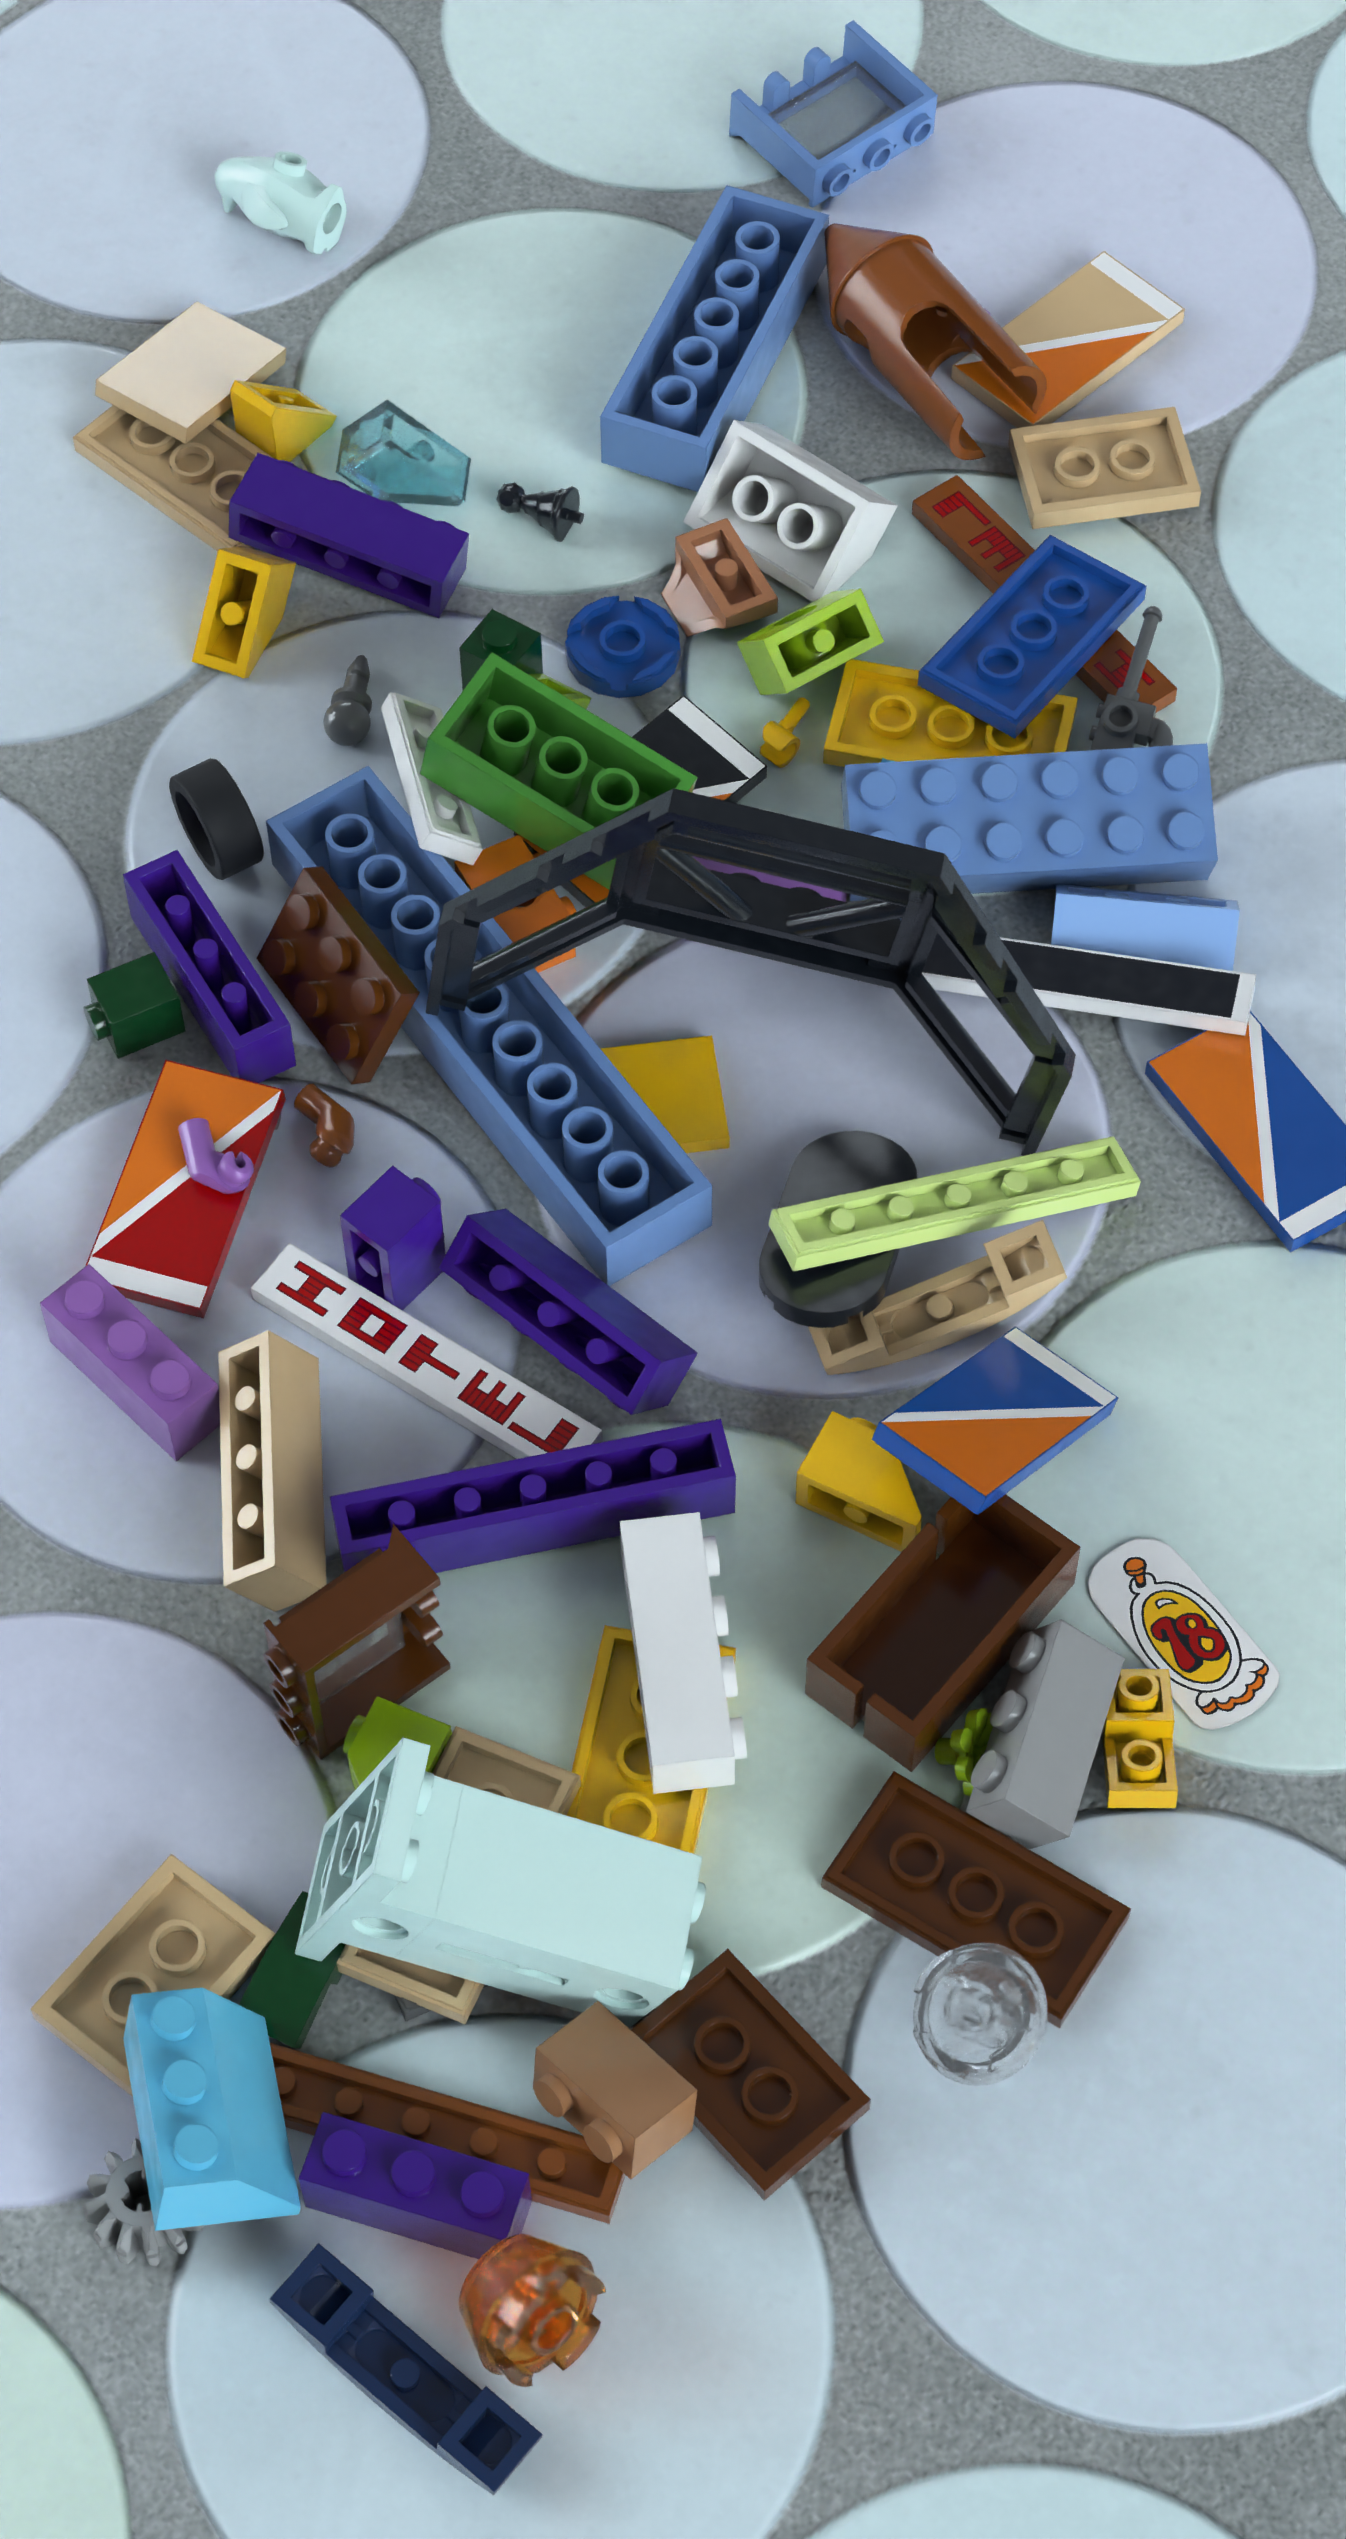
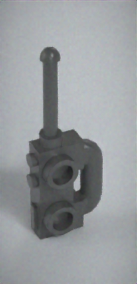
[1089,606,1173,750]

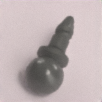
[323,655,372,746]

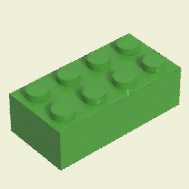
[420,652,698,889]

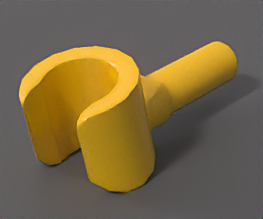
[759,697,810,768]

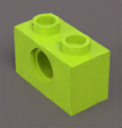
[737,588,884,695]

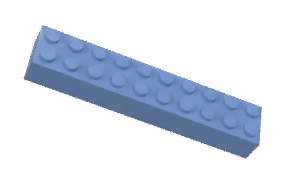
[266,766,712,1286]

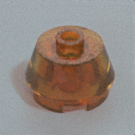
[459,2234,606,2387]

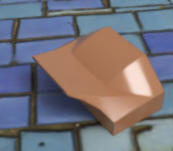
[661,518,778,637]

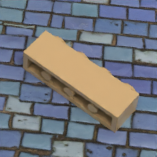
[218,1330,327,1612]

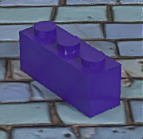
[298,2112,532,2268]

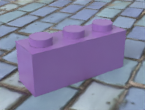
[40,1264,220,1461]

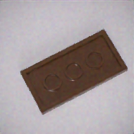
[821,1771,1131,2029]

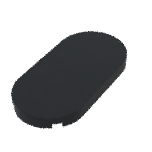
[759,1131,917,1328]

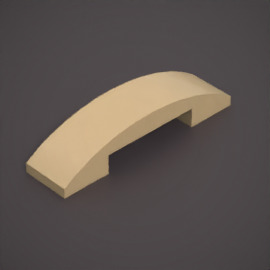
[808,1220,1067,1375]

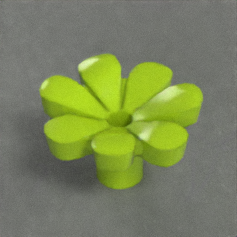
[935,1708,993,1796]

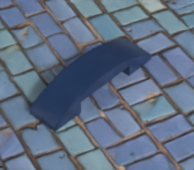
[270,2243,543,2495]

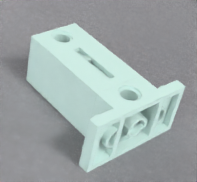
[295,1737,706,2027]

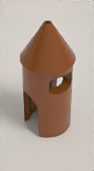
[824,223,1046,460]

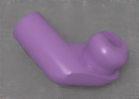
[178,1118,254,1194]

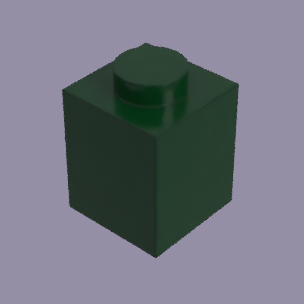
[459,609,543,690]
[83,952,186,1059]

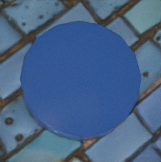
[565,596,681,698]

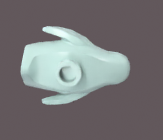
[214,152,347,255]

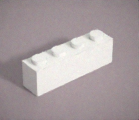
[620,1512,747,1794]

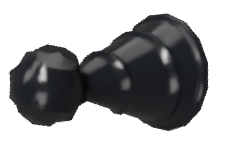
[496,482,584,542]

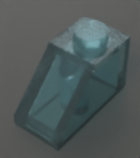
[336,399,471,506]

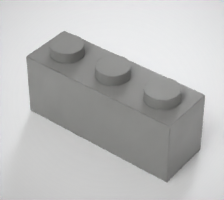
[966,1619,1124,1849]

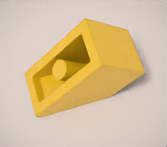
[192,546,296,678]
[795,1411,922,1552]

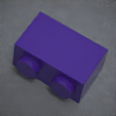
[340,1165,446,1311]

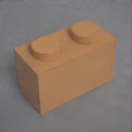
[533,2001,697,2179]

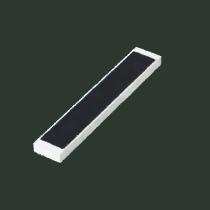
[922,932,1256,1036]

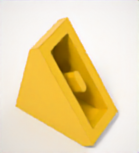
[230,380,337,462]

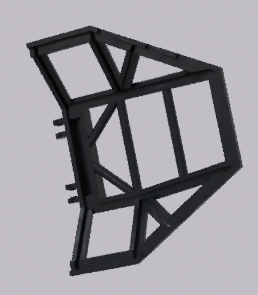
[426,788,1076,1156]

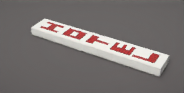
[251,1243,603,1459]

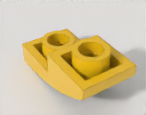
[1103,1669,1178,1808]

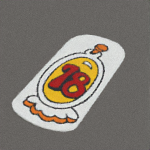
[1088,1538,1280,1730]

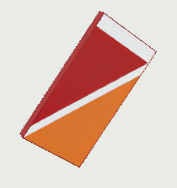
[86,1060,286,1319]

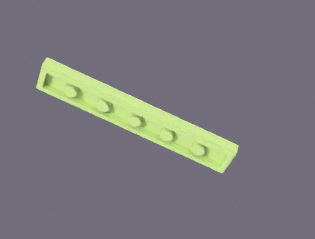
[768,1136,1141,1272]

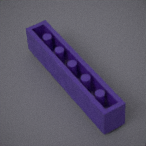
[329,1419,736,1573]

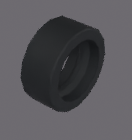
[169,758,264,880]

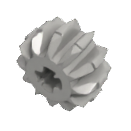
[83,2138,204,2267]

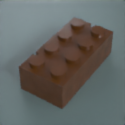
[805,1494,1081,1772]

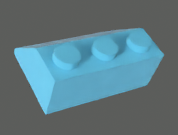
[123,1988,301,2231]

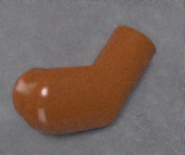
[294,1083,355,1168]

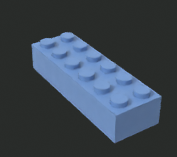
[600,185,829,492]
[841,743,1218,901]

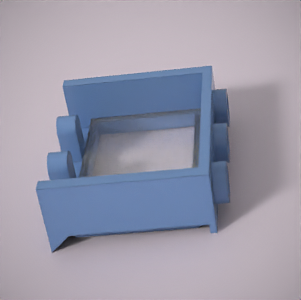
[729,20,938,208]

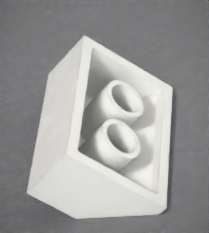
[683,420,897,602]

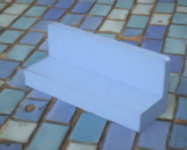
[1051,884,1240,971]

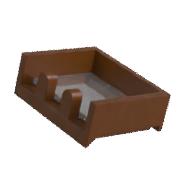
[263,1524,450,1760]

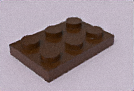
[256,866,420,1085]
[631,1949,871,2201]

